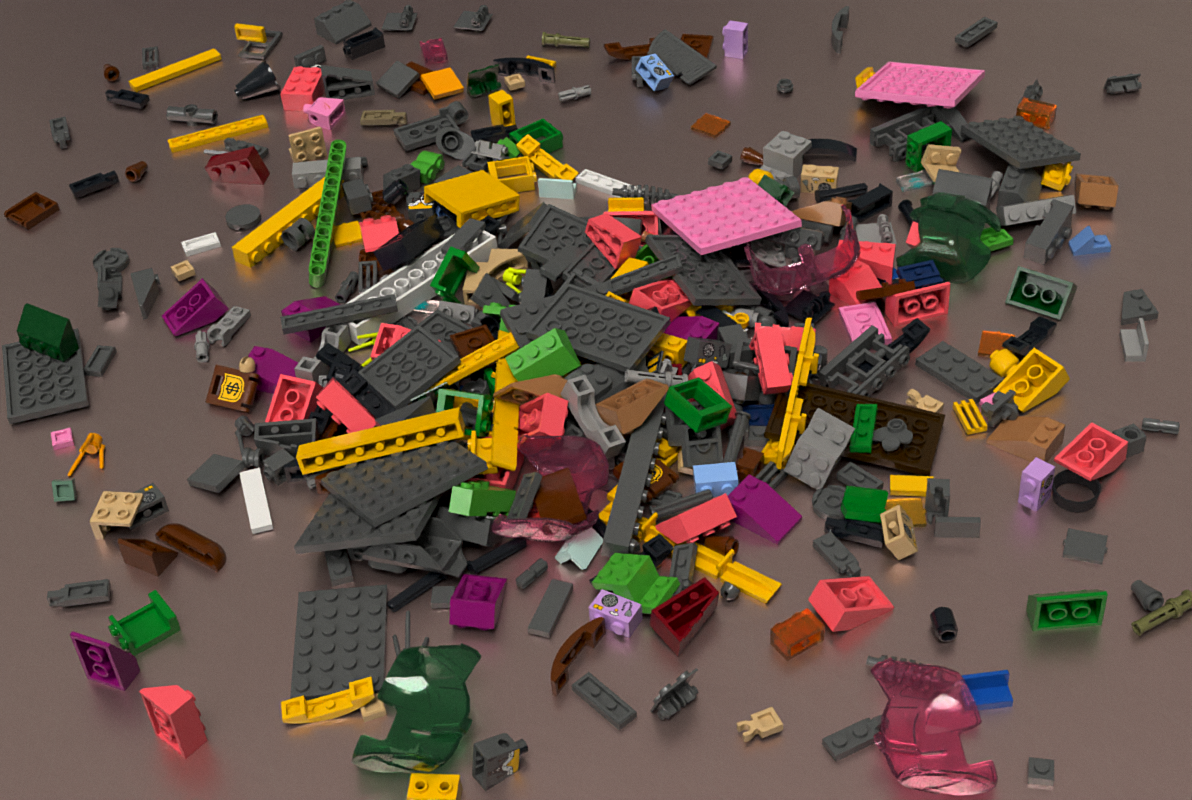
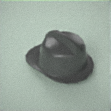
[436,127,475,160]

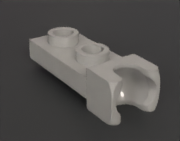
[207,306,251,347]

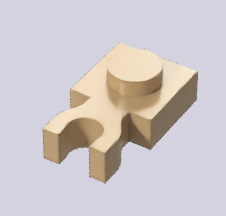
[737,707,783,742]

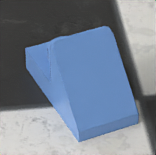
[1068,226,1111,256]

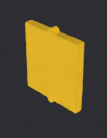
[333,221,362,248]

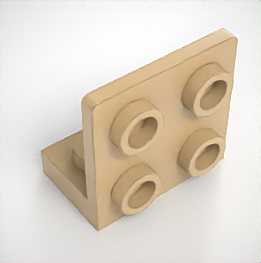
[288,126,327,163]
[921,144,962,182]
[89,491,144,540]

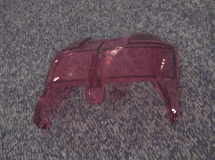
[744,205,861,296]
[492,433,609,542]
[871,658,998,796]

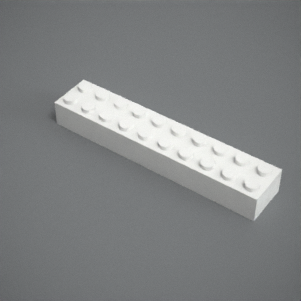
[343,230,498,345]

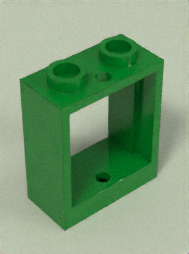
[509,119,563,157]
[905,121,952,173]
[664,377,732,433]
[436,389,493,437]

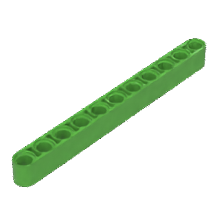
[309,140,346,288]

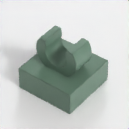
[52,478,77,502]

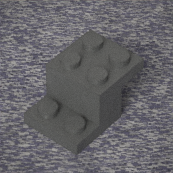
[665,401,723,467]

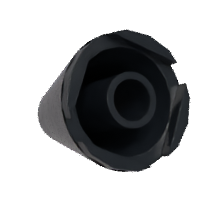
[234,61,281,100]

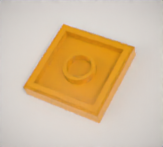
[421,67,464,100]

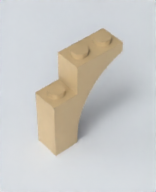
[463,249,529,305]

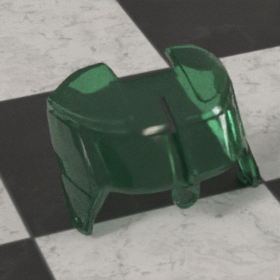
[896,192,1001,284]
[351,643,481,773]

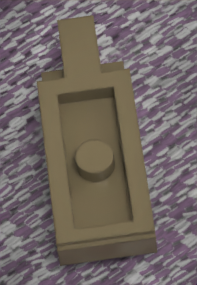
[360,110,408,126]

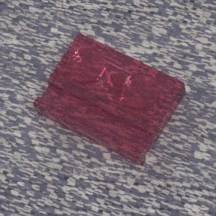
[420,38,448,64]

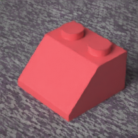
[359,215,399,252]
[829,258,882,305]

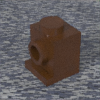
[736,447,764,481]

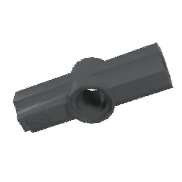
[166,104,218,126]

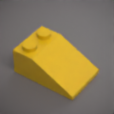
[993,348,1070,413]

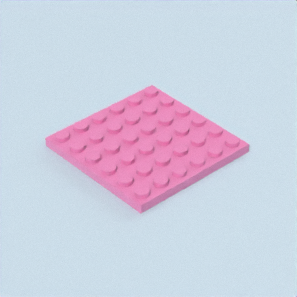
[855,62,985,109]
[651,177,802,255]

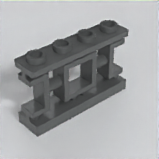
[870,106,951,162]
[760,219,834,250]
[819,325,910,397]

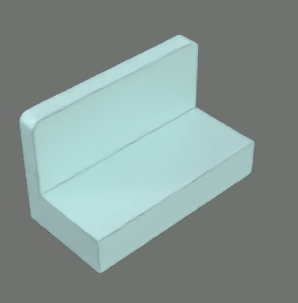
[538,178,577,199]
[555,522,603,570]

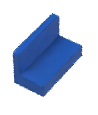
[959,670,1013,712]

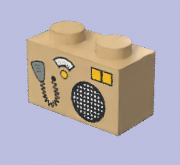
[801,164,839,193]
[880,505,918,560]

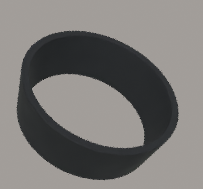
[1052,469,1101,512]

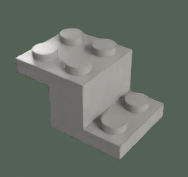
[759,131,812,181]
[783,408,856,490]

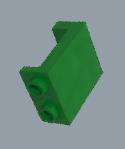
[430,246,480,304]
[108,590,181,656]

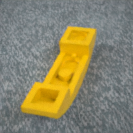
[516,134,579,181]
[281,677,375,724]

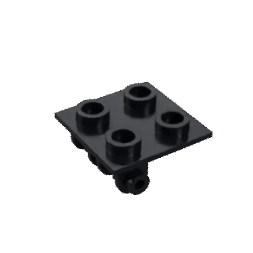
[785,290,835,324]

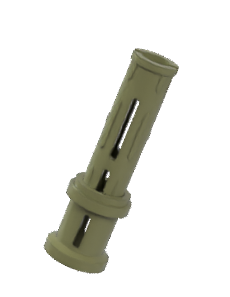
[542,32,590,48]
[1131,590,1192,636]

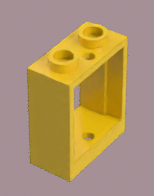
[487,156,537,193]

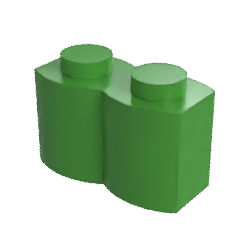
[411,150,445,184]

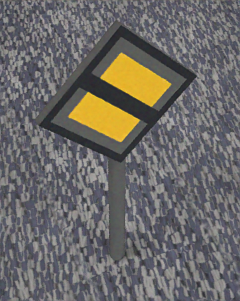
[646,351,664,373]

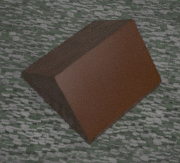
[118,538,179,577]

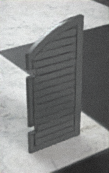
[647,29,717,85]

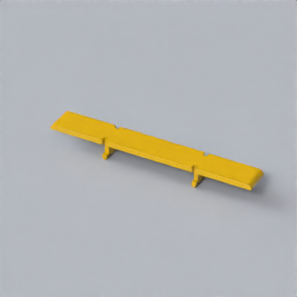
[776,318,819,470]
[487,330,519,471]
[598,501,782,604]

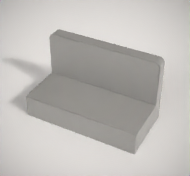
[1119,318,1149,362]

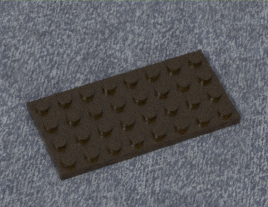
[764,383,945,476]

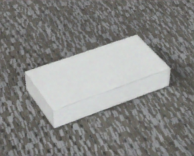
[181,232,221,257]

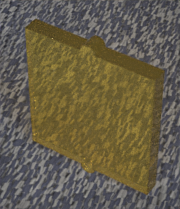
[885,498,927,527]

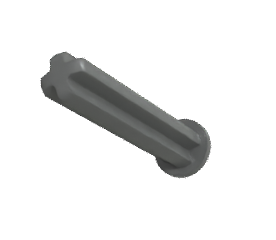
[722,411,751,463]
[649,489,713,522]

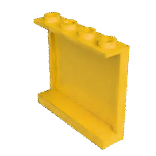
[424,170,520,228]

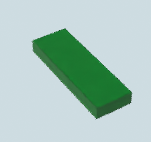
[850,404,878,453]

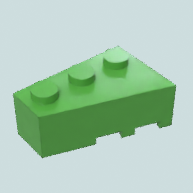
[449,480,516,516]

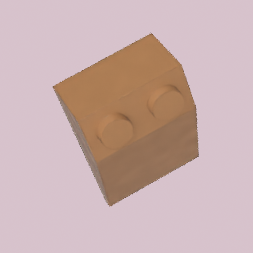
[1075,174,1119,210]
[791,197,852,226]
[493,374,567,406]
[595,378,669,435]
[986,416,1066,462]

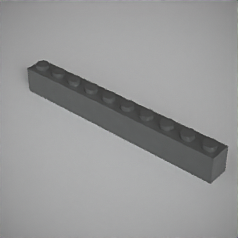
[601,393,667,557]

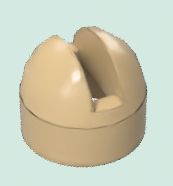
[239,356,255,373]

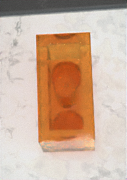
[1016,98,1057,130]
[770,608,825,661]

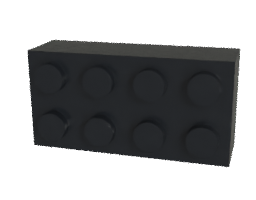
[373,214,445,271]

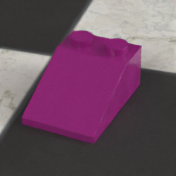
[162,278,229,336]
[281,296,341,343]
[664,316,719,340]
[248,346,298,394]
[728,475,802,545]
[449,574,507,630]
[70,631,140,691]

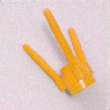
[67,433,106,477]

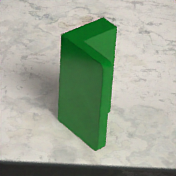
[840,486,888,523]

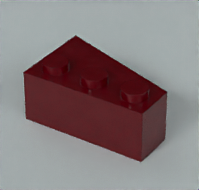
[205,146,270,185]
[650,577,719,657]

